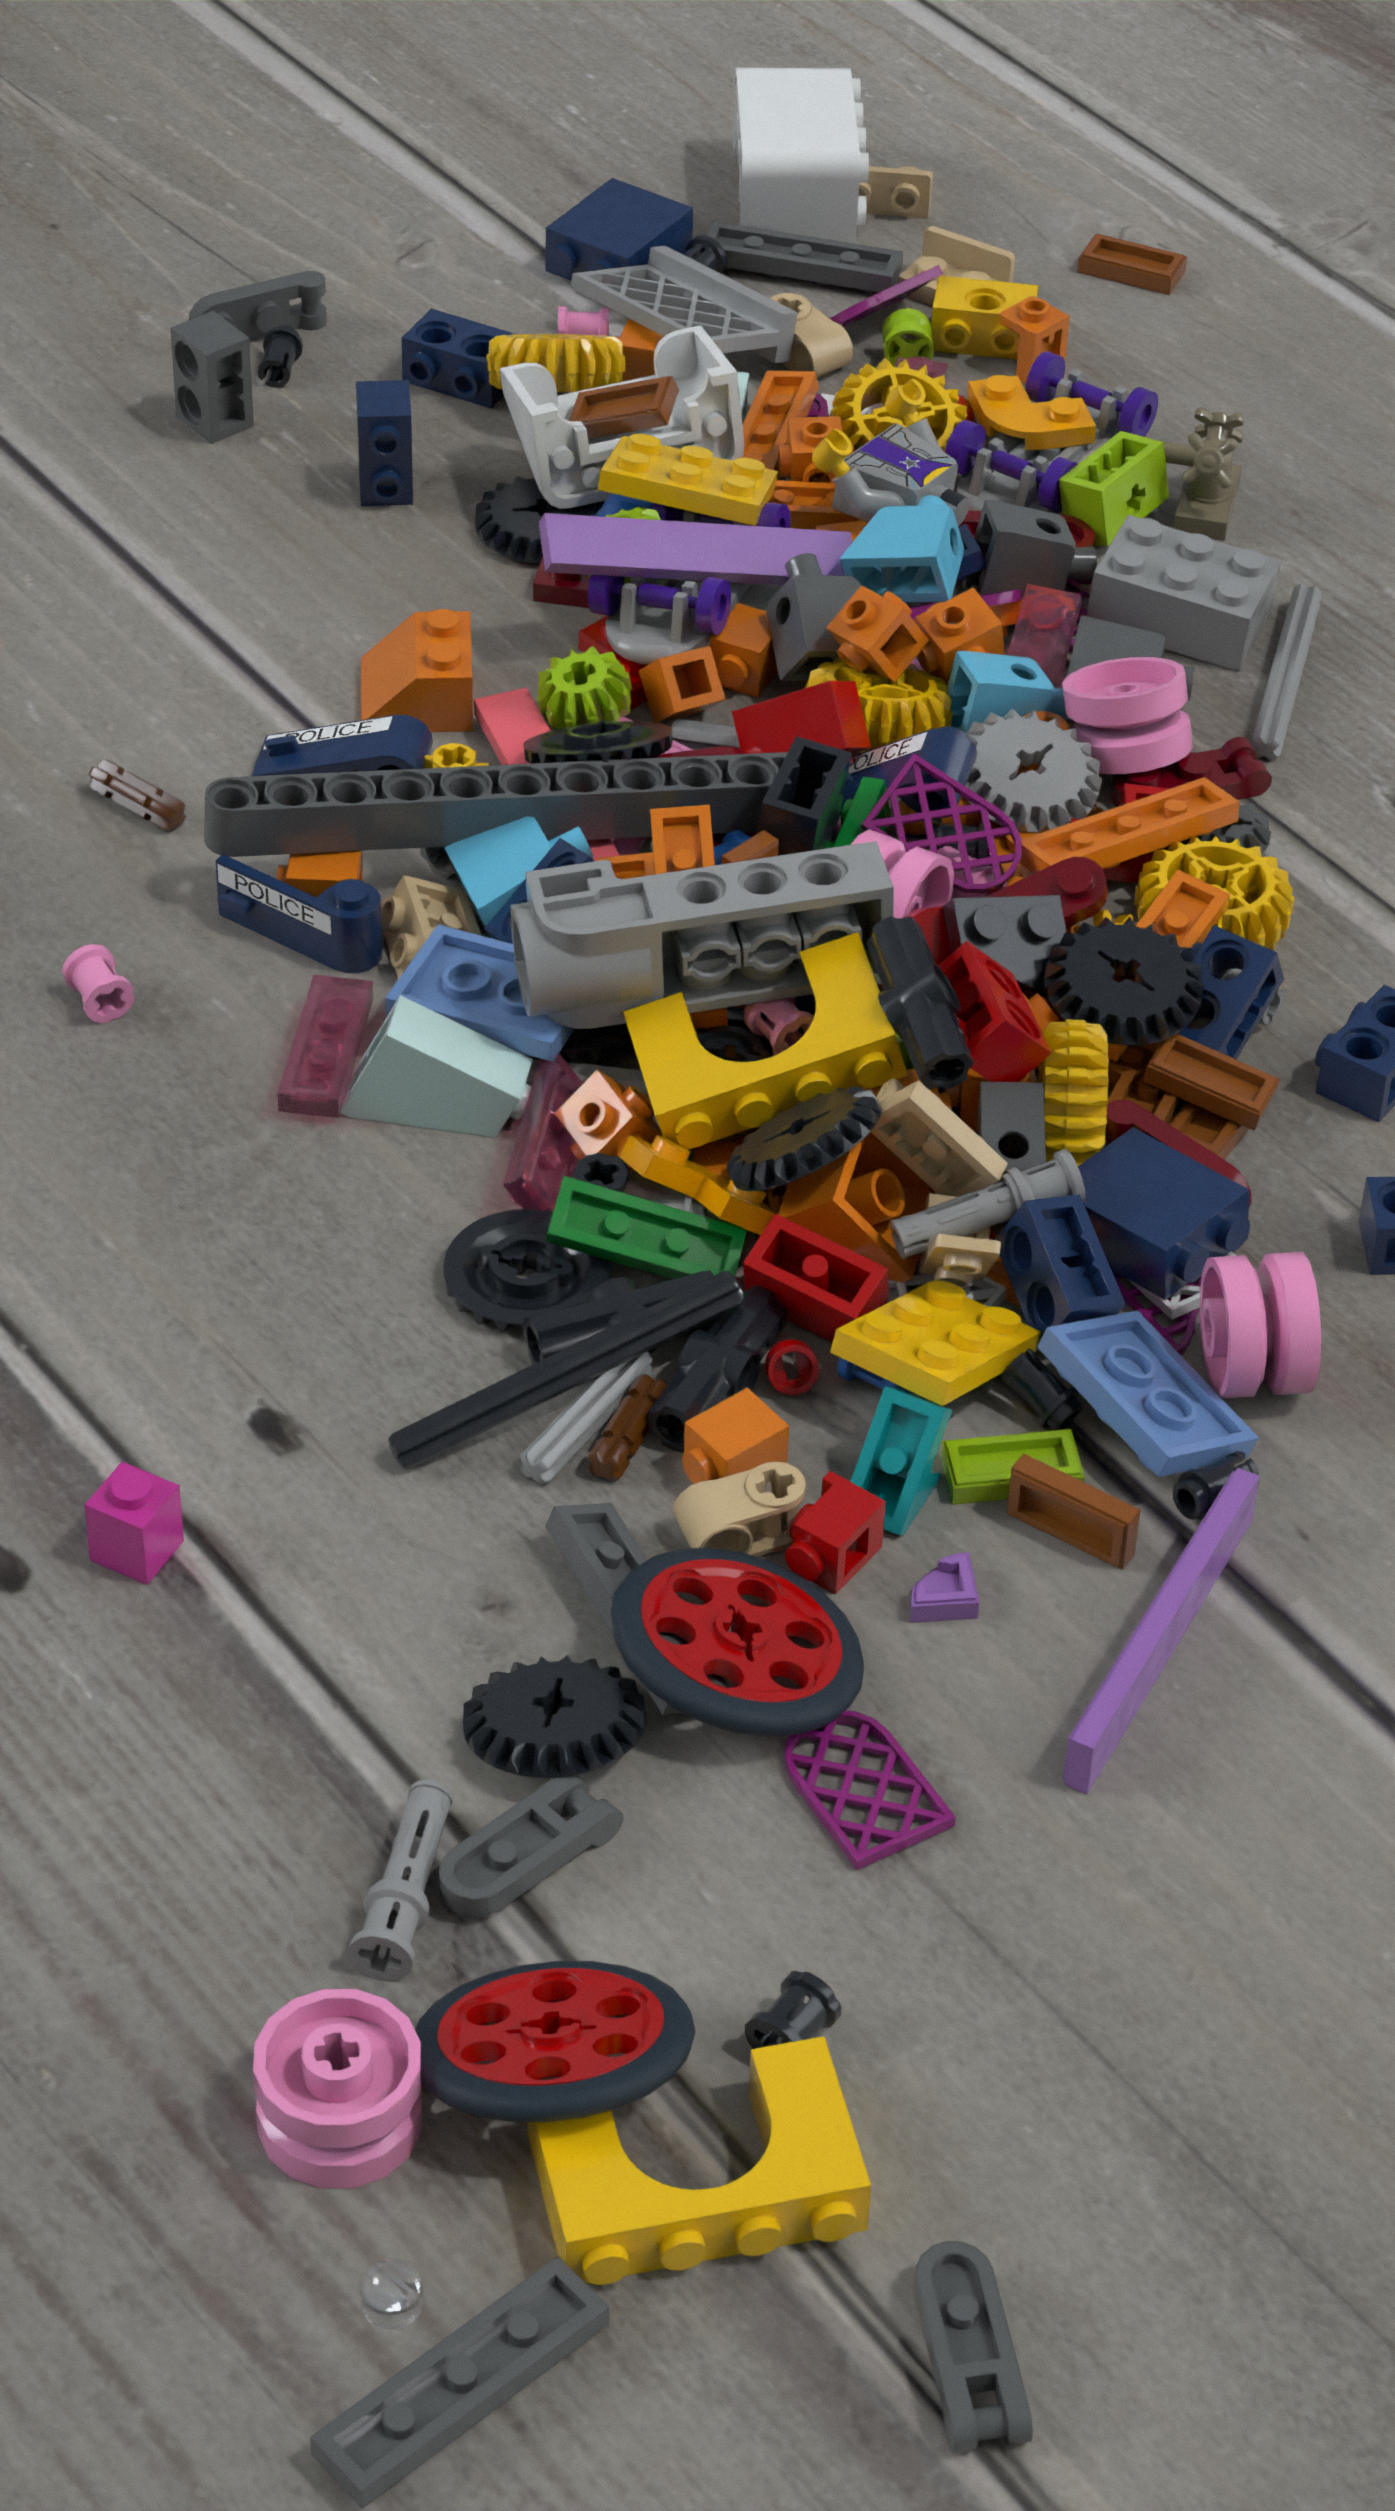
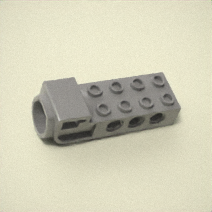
[510,841,894,1029]

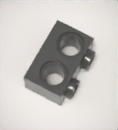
[170,311,254,444]

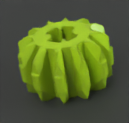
[536,646,632,730]

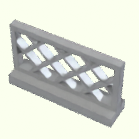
[571,246,798,363]

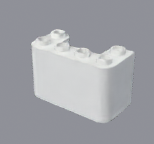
[733,68,869,244]

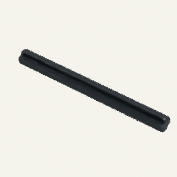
[388,1271,744,1469]

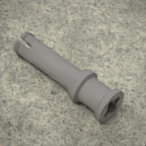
[889,1149,1086,1260]
[348,1780,454,1981]

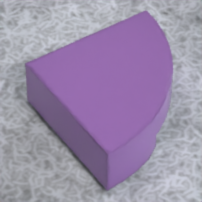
[910,1552,980,1623]

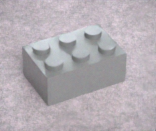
[1086,515,1281,672]

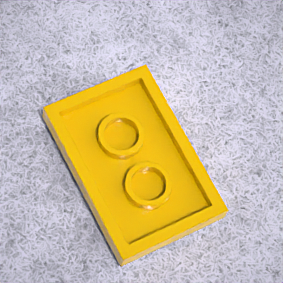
[597,434,778,526]
[830,1281,1041,1406]

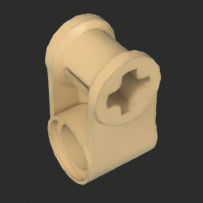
[770,293,853,378]
[673,1461,806,1557]

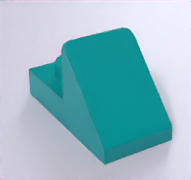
[850,1386,952,1536]

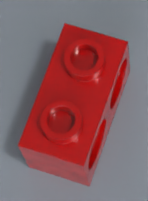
[939,941,1052,1082]

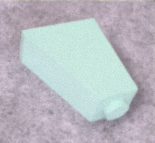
[339,995,534,1138]

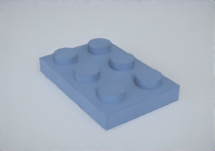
[385,924,575,1062]
[1037,1310,1259,1477]

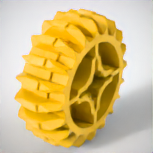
[487,334,625,392]
[829,357,967,453]
[805,658,953,753]
[1134,835,1294,951]
[1038,1019,1109,1166]

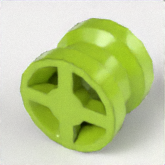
[882,308,934,371]

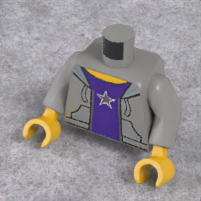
[812,379,970,526]

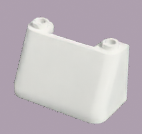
[500,325,745,509]

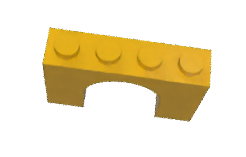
[623,932,908,1150]
[527,2036,871,2285]

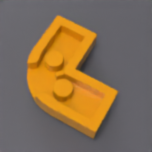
[967,375,1096,450]
[619,1135,777,1235]

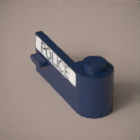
[251,715,433,776]
[840,726,977,819]
[215,855,383,973]

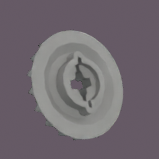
[965,709,1102,833]

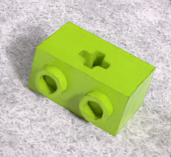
[1059,431,1169,547]

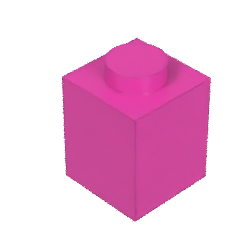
[84,1462,184,1585]

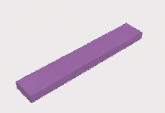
[538,513,852,585]
[1063,1468,1259,1794]

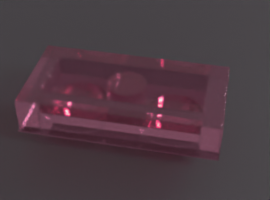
[1008,584,1082,688]

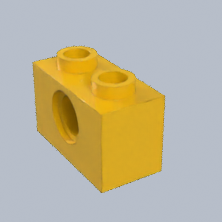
[931,276,1039,360]

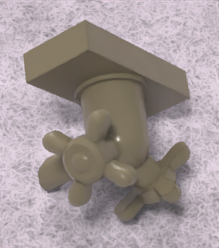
[1162,407,1244,541]

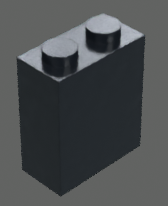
[756,736,852,856]

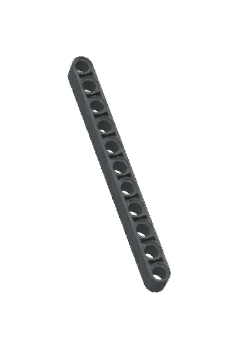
[204,752,788,857]

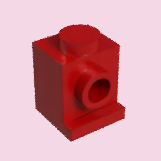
[785,1471,886,1595]

